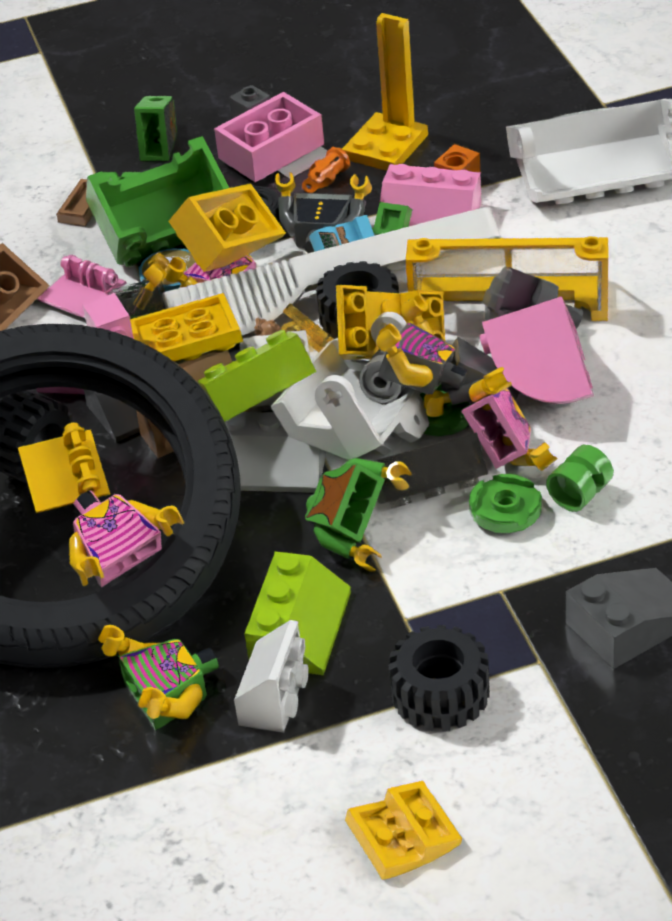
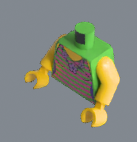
[98,625,219,730]

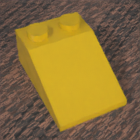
[168,184,286,272]

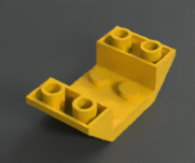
[336,285,445,361]

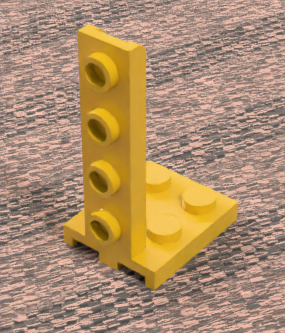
[342,13,428,171]

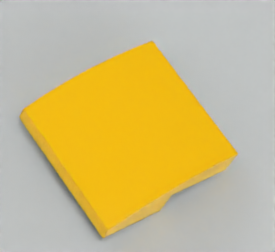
[345,781,462,880]

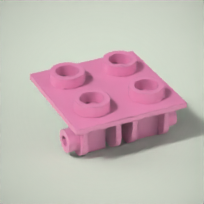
[37,255,126,318]

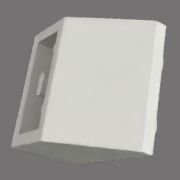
[234,620,309,733]

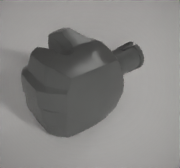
[482,267,583,329]

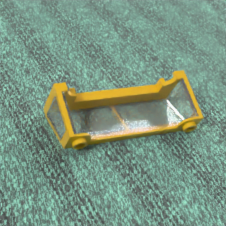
[406,236,609,321]

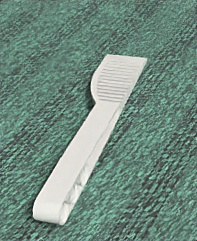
[161,207,501,338]

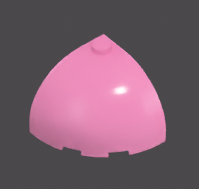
[479,296,594,404]

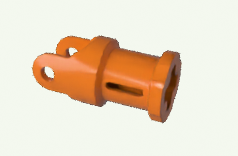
[302,147,350,193]

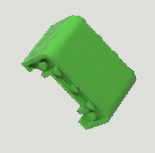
[86,136,229,267]

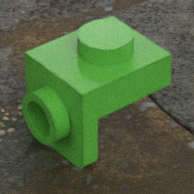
[372,202,413,236]

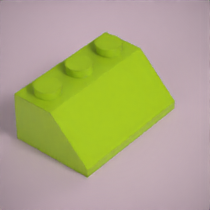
[198,330,317,422]
[245,551,351,675]

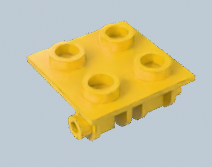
[18,422,110,513]

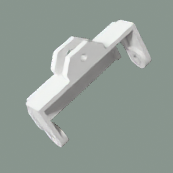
[506,99,672,204]
[271,312,429,460]

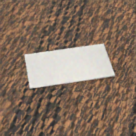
[278,146,327,178]

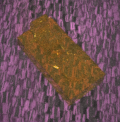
[281,303,334,353]

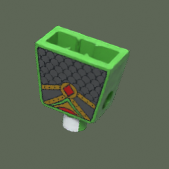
[134,96,177,161]

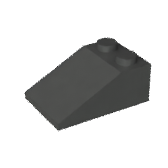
[566,568,672,669]

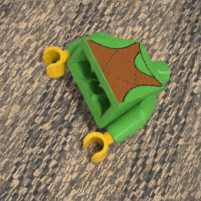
[305,458,412,572]

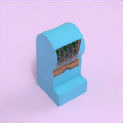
[309,215,375,252]

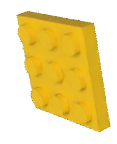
[130,293,243,361]

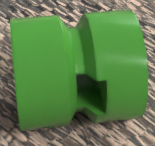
[546,444,614,512]

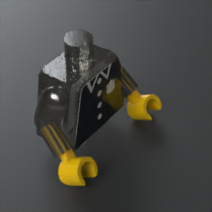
[108,252,170,319]

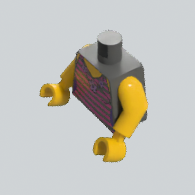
[376,294,468,394]

